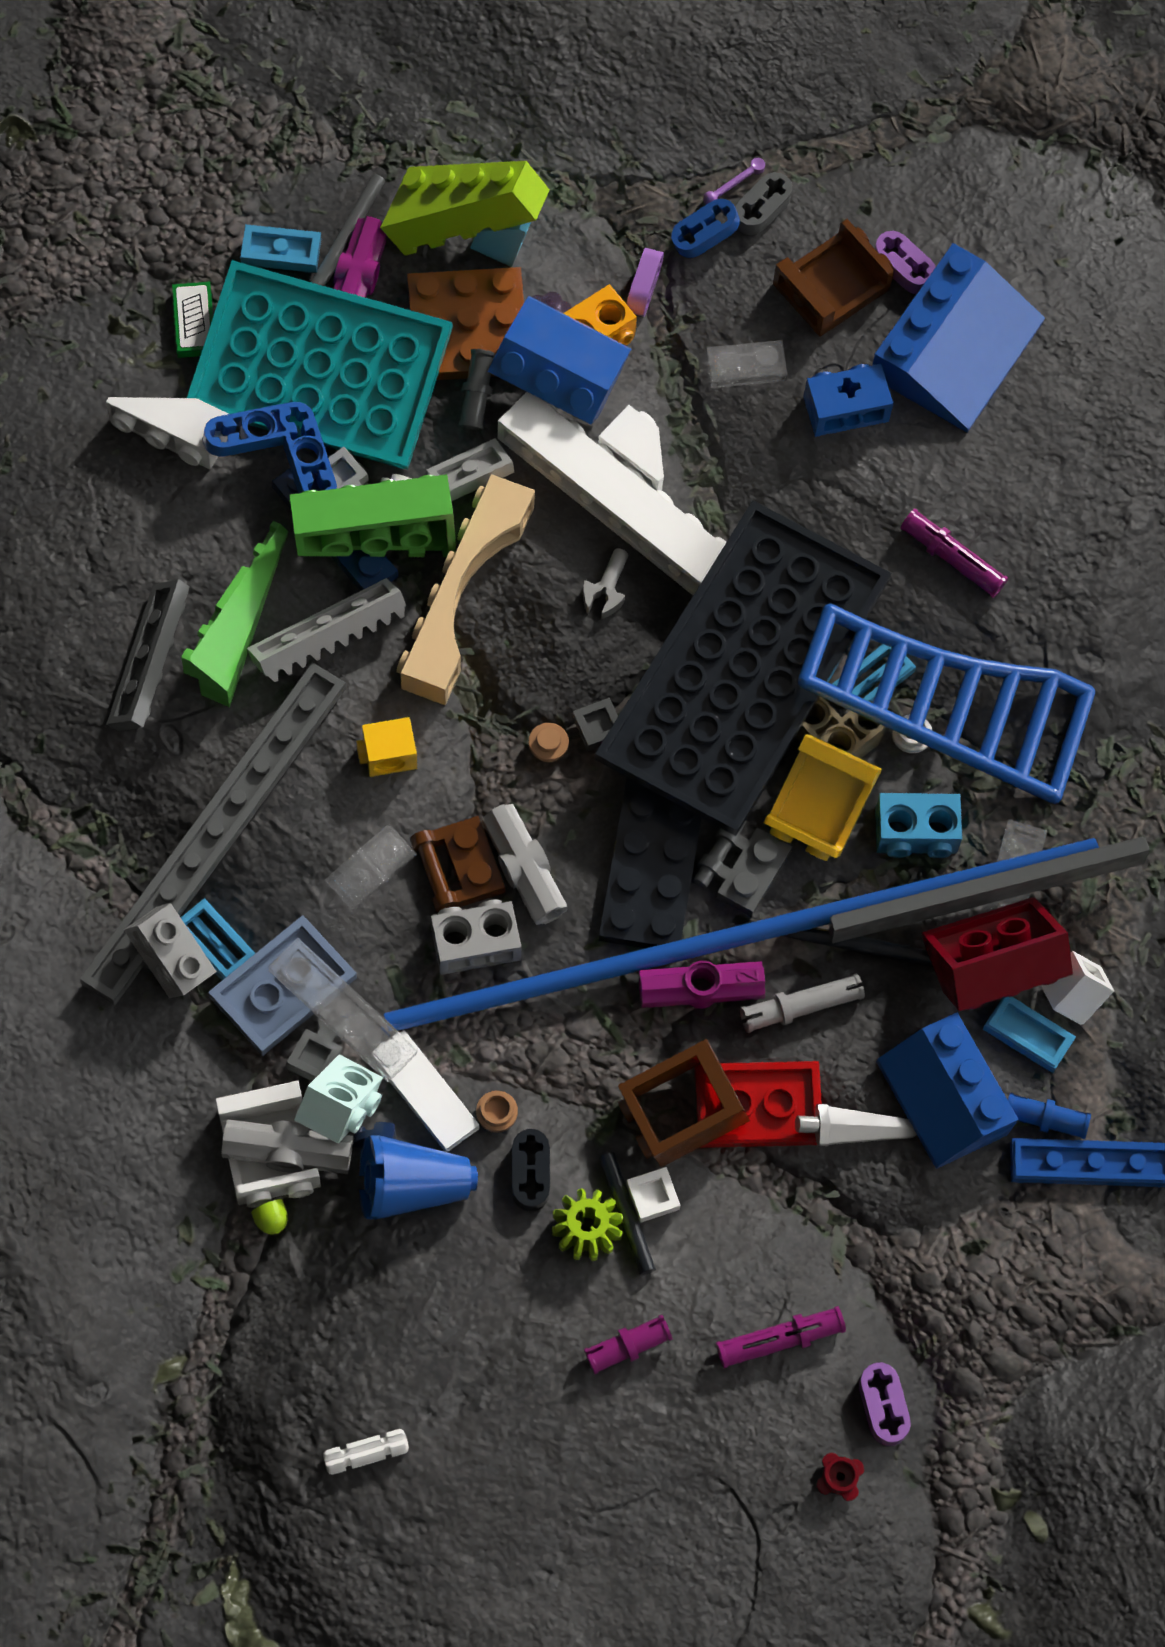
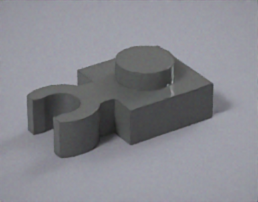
[286,1009,350,1082]

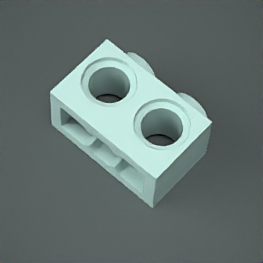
[294,1054,383,1144]

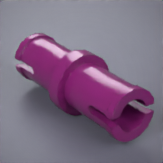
[584,1314,673,1374]

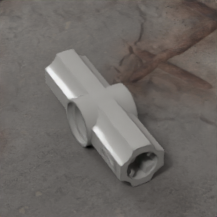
[482,803,568,925]
[221,1119,353,1174]

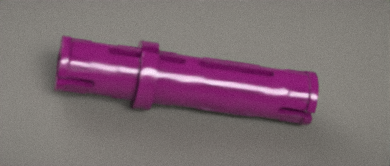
[900,508,1008,598]
[716,1306,846,1368]

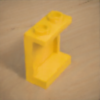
[763,734,882,861]

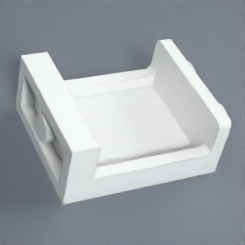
[216,1080,321,1208]

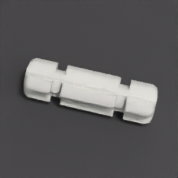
[323,1429,409,1475]

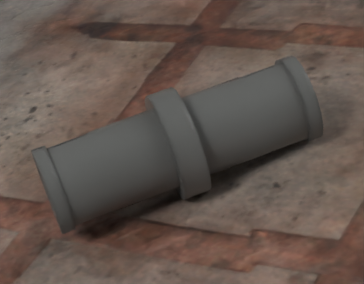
[459,349,495,430]

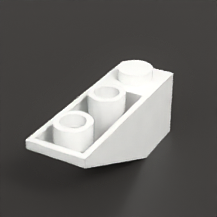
[106,397,228,469]

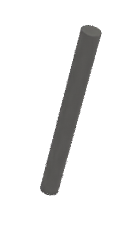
[311,174,385,286]

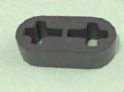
[736,172,792,235]

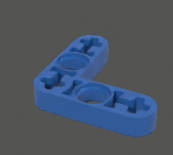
[202,402,337,493]

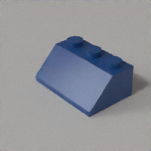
[488,296,632,425]
[876,1012,1019,1169]

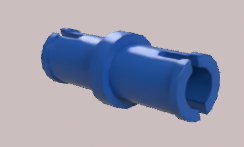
[1008,1093,1091,1139]

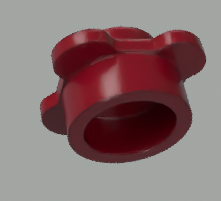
[817,1453,864,1501]

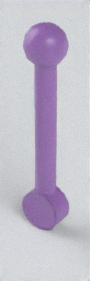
[703,158,765,205]

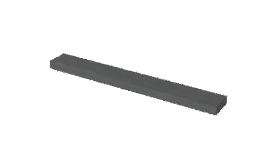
[828,836,1150,944]

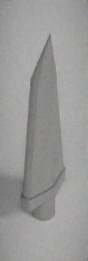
[795,1104,917,1146]

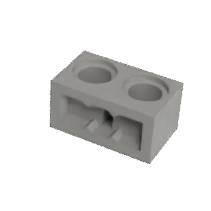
[431,899,521,975]
[124,903,217,998]

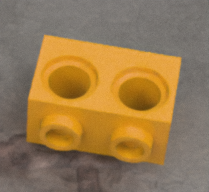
[563,284,637,346]

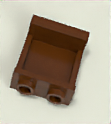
[773,219,894,337]

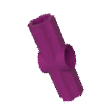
[334,216,388,298]
[638,961,766,1009]

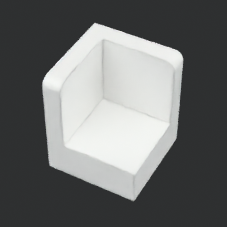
[1042,951,1114,1025]

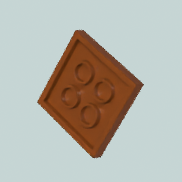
[407,267,524,380]

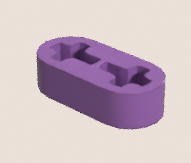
[875,231,936,294]
[627,247,664,317]
[859,1362,911,1446]

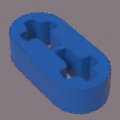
[671,199,740,258]

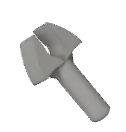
[583,548,628,619]

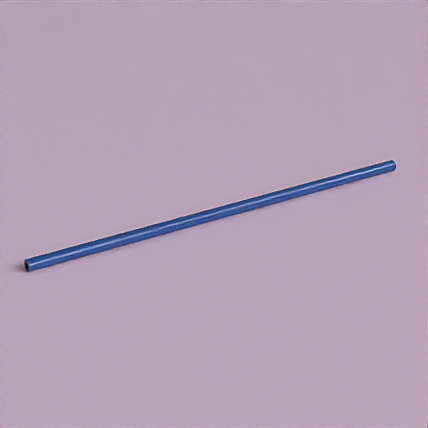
[383,838,1099,1033]

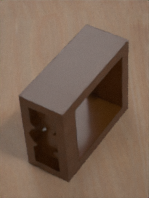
[617,1039,750,1167]

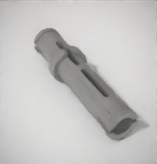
[740,973,865,1033]

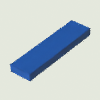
[1010,1138,1165,1187]

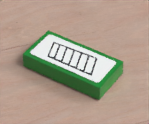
[172,282,213,358]

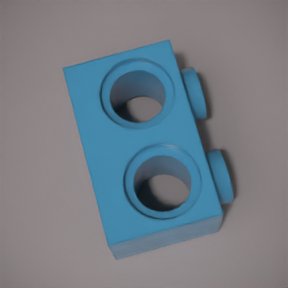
[875,793,962,858]

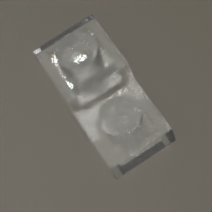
[325,824,417,910]

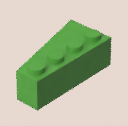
[290,474,456,557]

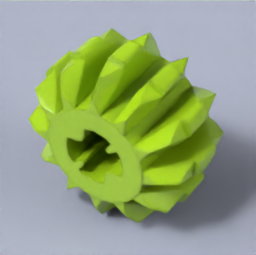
[552,1188,623,1261]

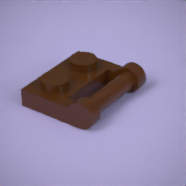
[410,816,505,913]

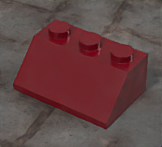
[921,897,1073,1011]

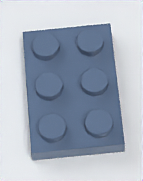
[208,915,357,1056]

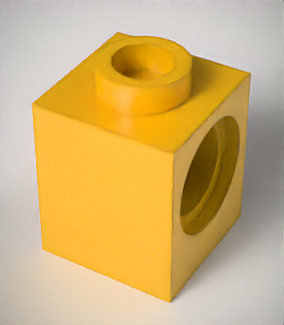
[356,717,417,777]

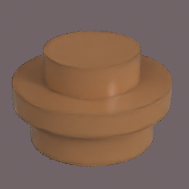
[529,723,569,762]
[476,1091,518,1133]

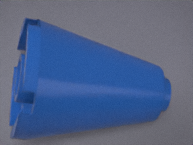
[359,1135,478,1220]

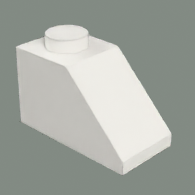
[598,405,664,491]

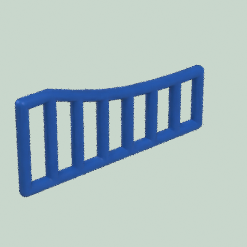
[797,604,1095,804]

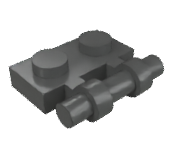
[693,821,792,917]

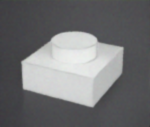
[626,1167,681,1223]

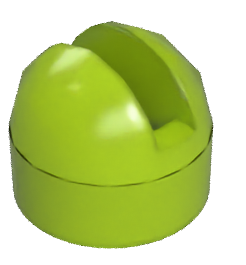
[251,1199,288,1234]

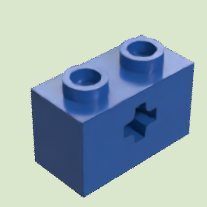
[803,364,893,437]

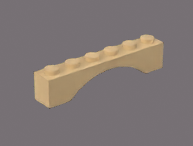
[397,474,535,705]

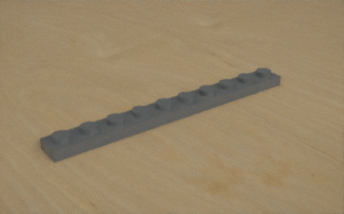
[80,662,346,1005]

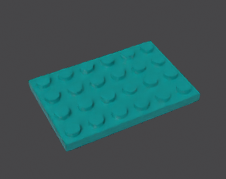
[187,260,453,470]

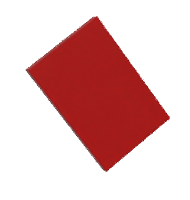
[694,1061,822,1148]

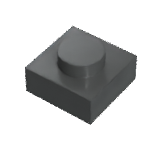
[572,698,618,751]

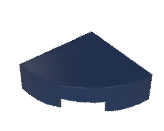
[352,1122,396,1148]

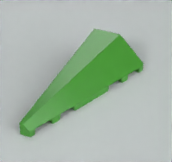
[181,521,288,707]

